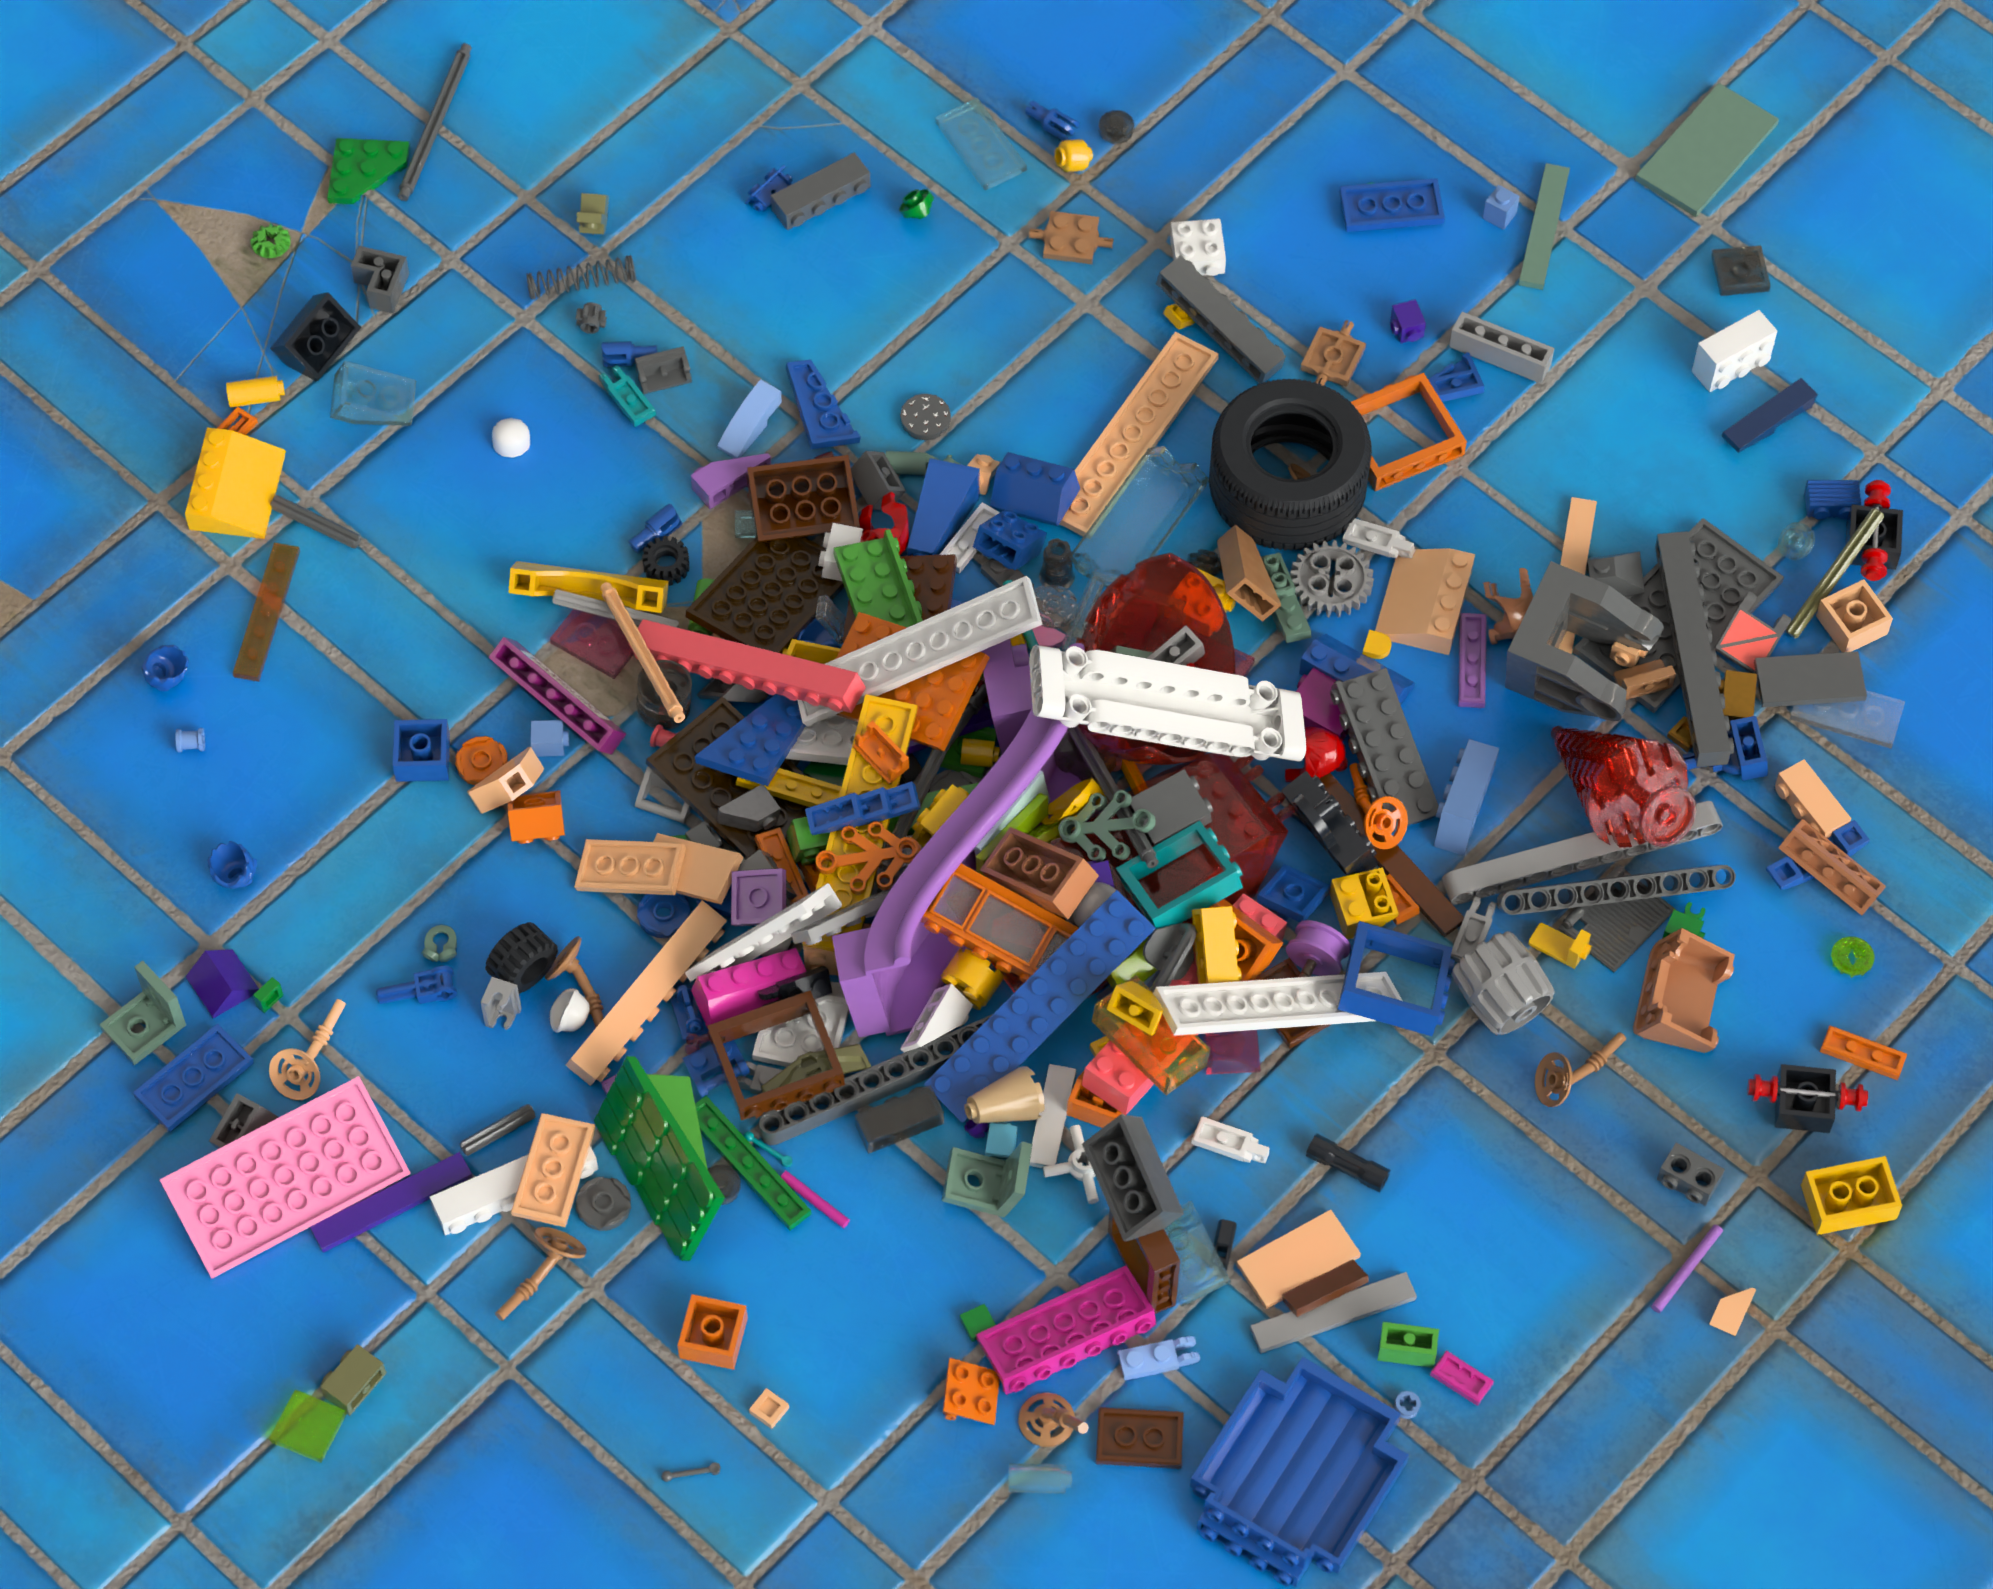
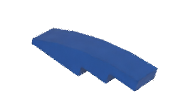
[805,781,921,835]

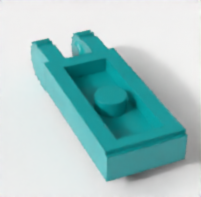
[598,365,656,427]

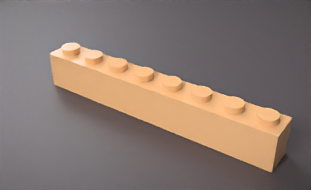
[565,900,727,1086]

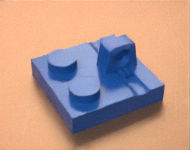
[1257,864,1331,922]

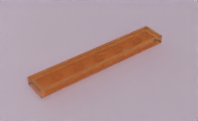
[233,543,300,682]

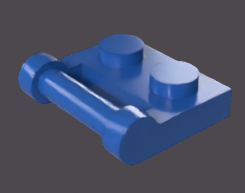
[682,1040,751,1097]

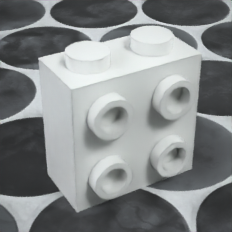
[1170,219,1226,276]

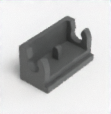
[635,346,692,394]

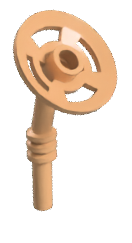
[269,999,346,1100]

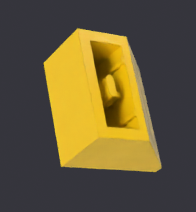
[1330,867,1399,940]

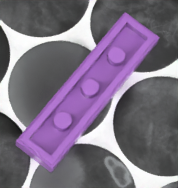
[1458,613,1486,708]

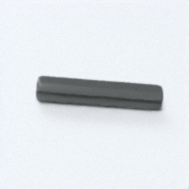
[460,1104,536,1156]

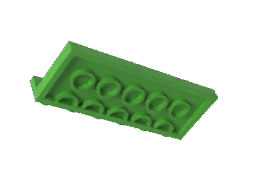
[833,529,923,628]

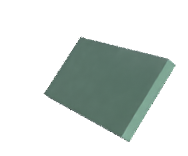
[1635,83,1779,217]

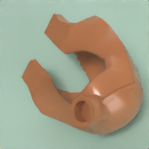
[1483,568,1533,645]

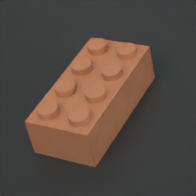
[980,827,1099,919]

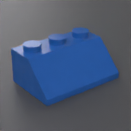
[990,452,1081,526]

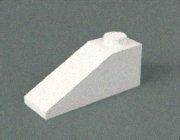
[901,984,973,1052]

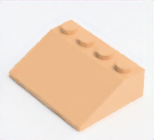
[1375,548,1475,655]

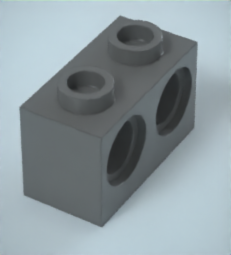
[1657,1143,1725,1206]

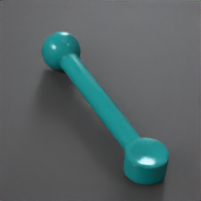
[743,1131,792,1168]

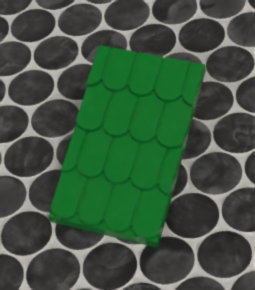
[594,1056,725,1261]

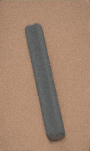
[270,495,361,548]

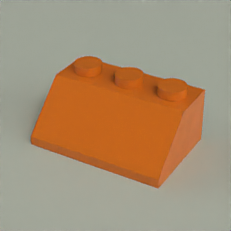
[1192,899,1284,981]

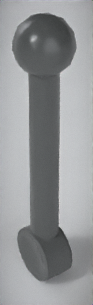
[661,1463,721,1482]

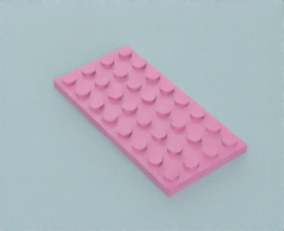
[159,1076,411,1279]

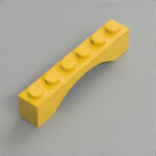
[508,561,669,613]

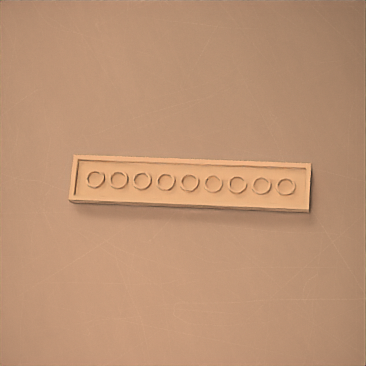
[1059,332,1218,540]

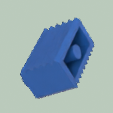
[1804,480,1861,520]

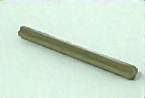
[1786,508,1884,638]

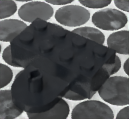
[1281,771,1378,876]

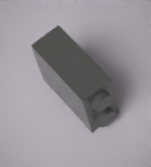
[1129,769,1213,847]

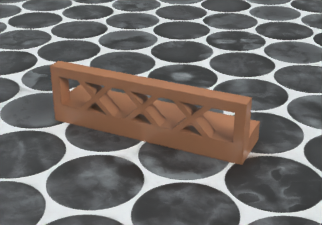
[1778,819,1886,915]

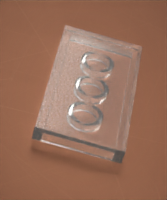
[1790,690,1905,749]

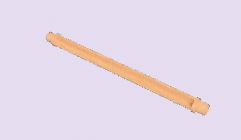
[600,582,685,723]

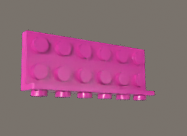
[976,1265,1156,1395]

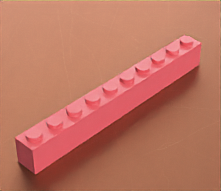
[628,619,866,713]

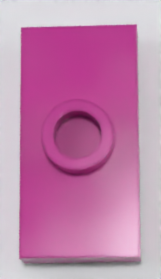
[1430,1350,1494,1406]

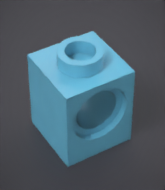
[985,1122,1017,1161]

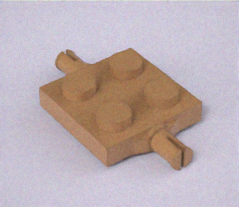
[1029,211,1113,264]
[1300,320,1366,387]

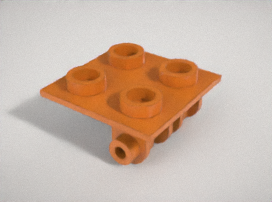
[943,1358,1000,1425]

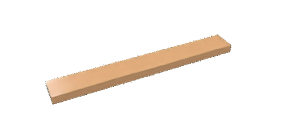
[1558,497,1597,654]

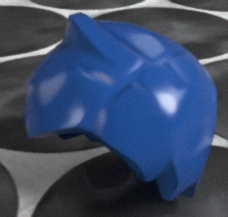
[141,645,189,692]
[208,841,257,889]

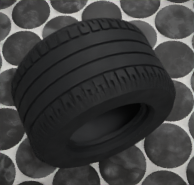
[1209,379,1372,551]

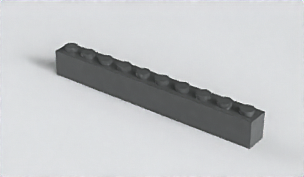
[1655,531,1734,767]

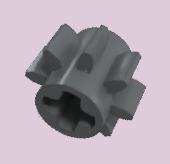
[575,302,607,334]

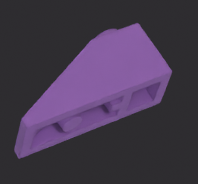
[691,453,771,509]

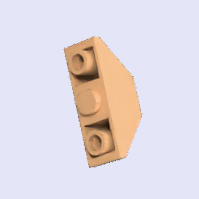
[467,747,544,814]

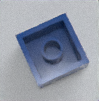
[393,719,450,782]

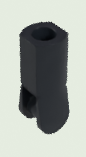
[1209,1219,1237,1272]

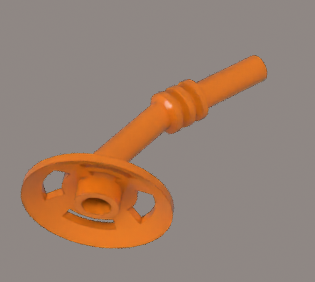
[1349,763,1408,849]

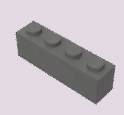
[771,152,871,230]

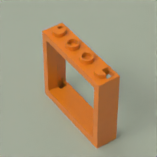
[1351,372,1467,491]

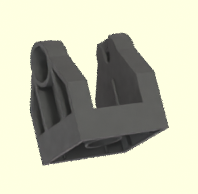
[1505,561,1664,721]

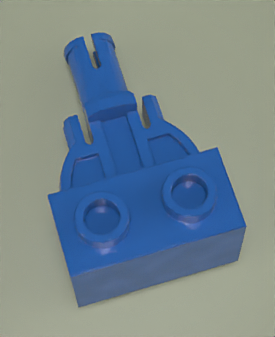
[1682,716,1768,781]

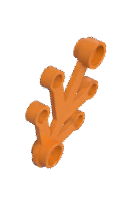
[815,821,921,895]

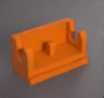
[853,720,909,785]

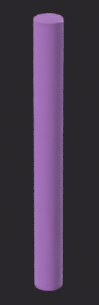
[1651,1224,1723,1313]

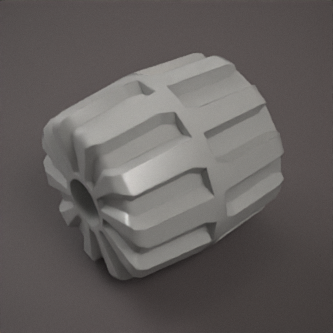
[1452,931,1555,1035]

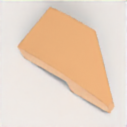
[1709,1288,1756,1336]

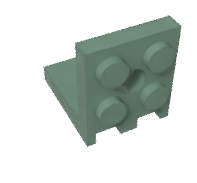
[99,961,186,1065]
[942,1141,1033,1217]

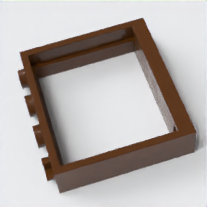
[707,990,845,1121]
[1108,1208,1180,1314]

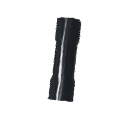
[1306,1134,1391,1193]

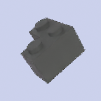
[351,246,409,313]

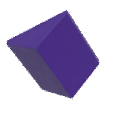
[186,949,259,1019]

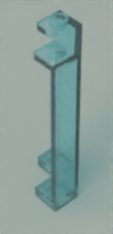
[1068,446,1209,592]

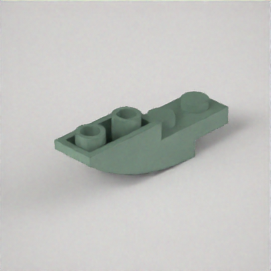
[1261,552,1311,644]

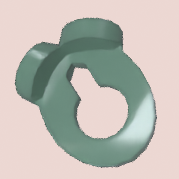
[421,925,457,962]

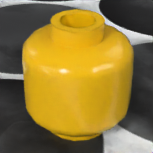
[1054,139,1093,172]

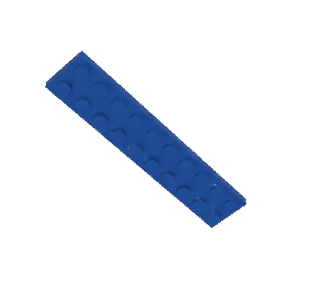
[924,890,1156,1123]

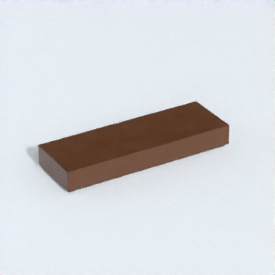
[1282,1259,1369,1317]

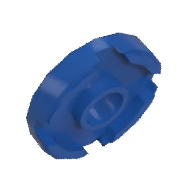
[637,893,691,938]

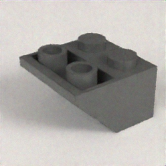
[209,1093,279,1149]

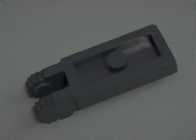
[758,966,832,1007]

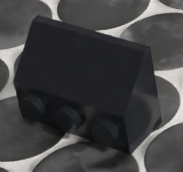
[270,292,361,381]

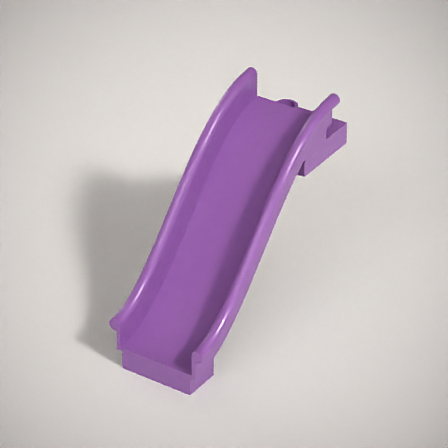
[832,639,1103,1038]

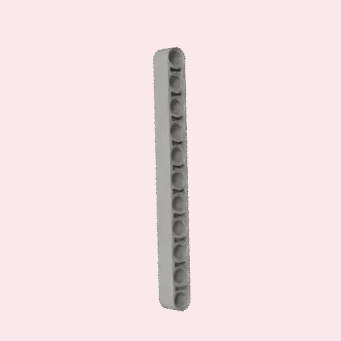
[1442,801,1723,905]

